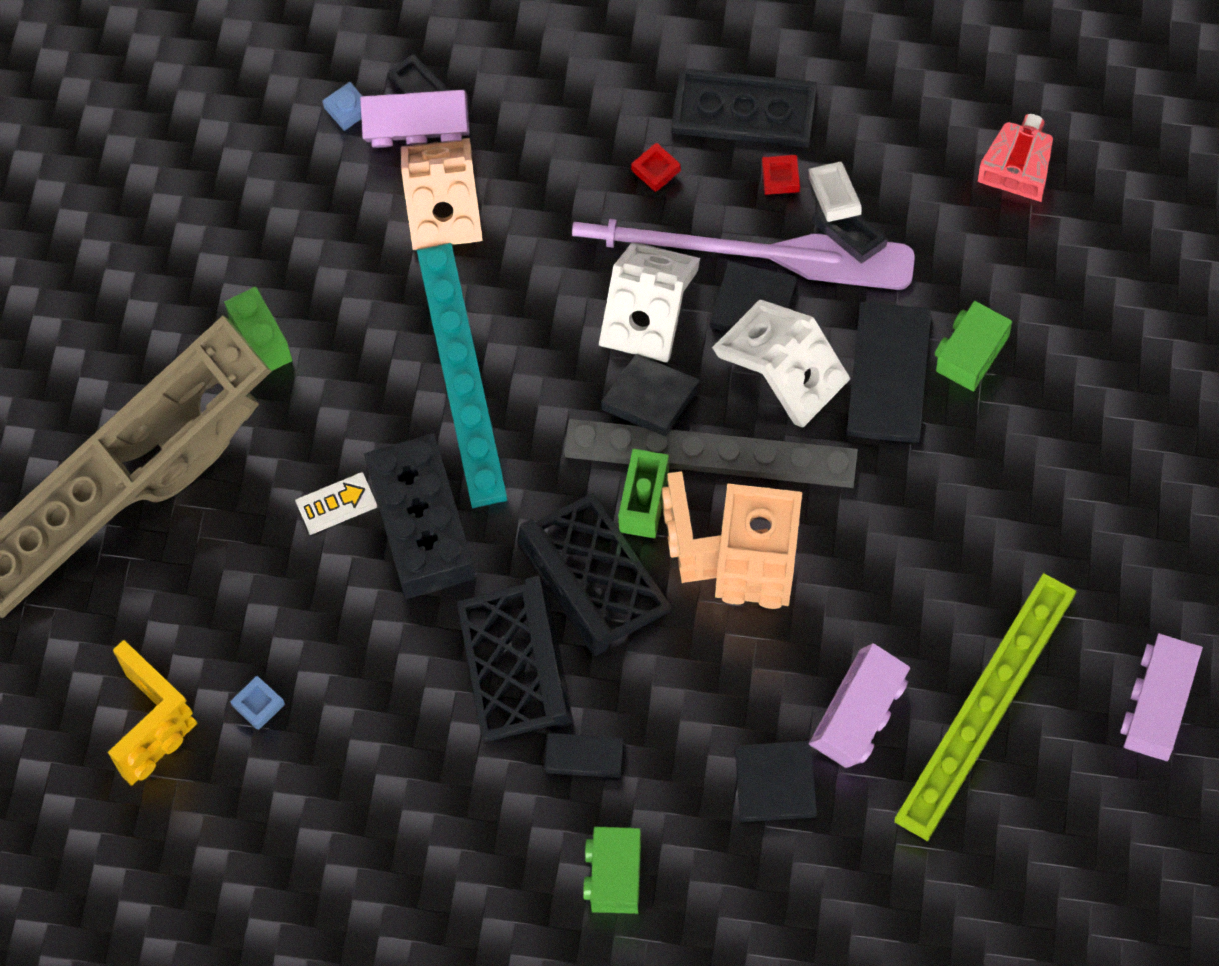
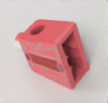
[978,114,1053,202]

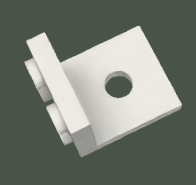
[599,243,700,362]
[712,299,850,428]

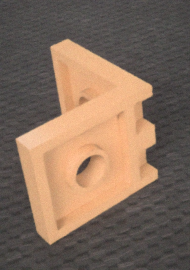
[401,138,483,250]
[661,471,768,583]
[715,484,802,609]

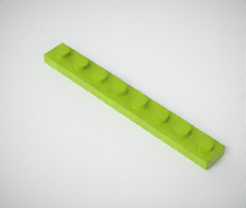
[894,573,1076,841]

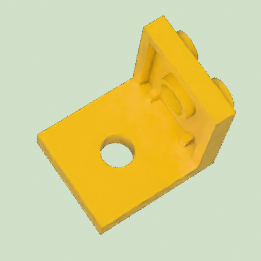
[108,640,197,786]

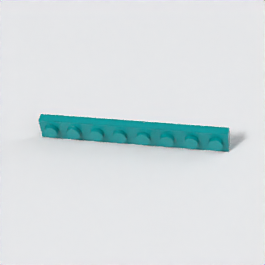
[417,243,508,508]

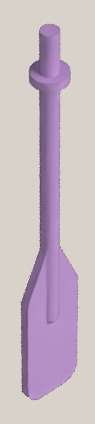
[572,219,915,290]

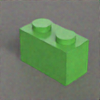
[224,286,293,371]
[935,301,1012,392]
[618,449,669,539]
[584,827,641,914]

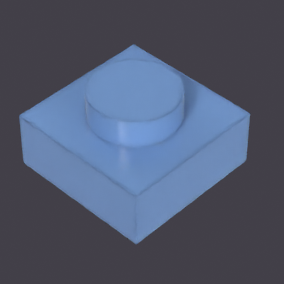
[322,82,363,131]
[230,676,285,730]

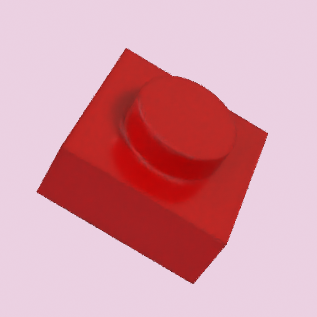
[631,142,681,192]
[762,155,800,195]

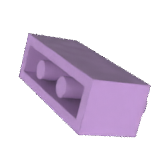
[360,90,470,147]
[1120,634,1203,762]
[809,643,911,768]

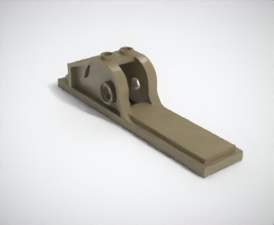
[0,316,272,618]

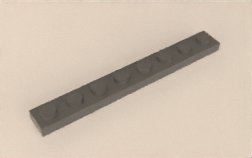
[564,419,858,488]

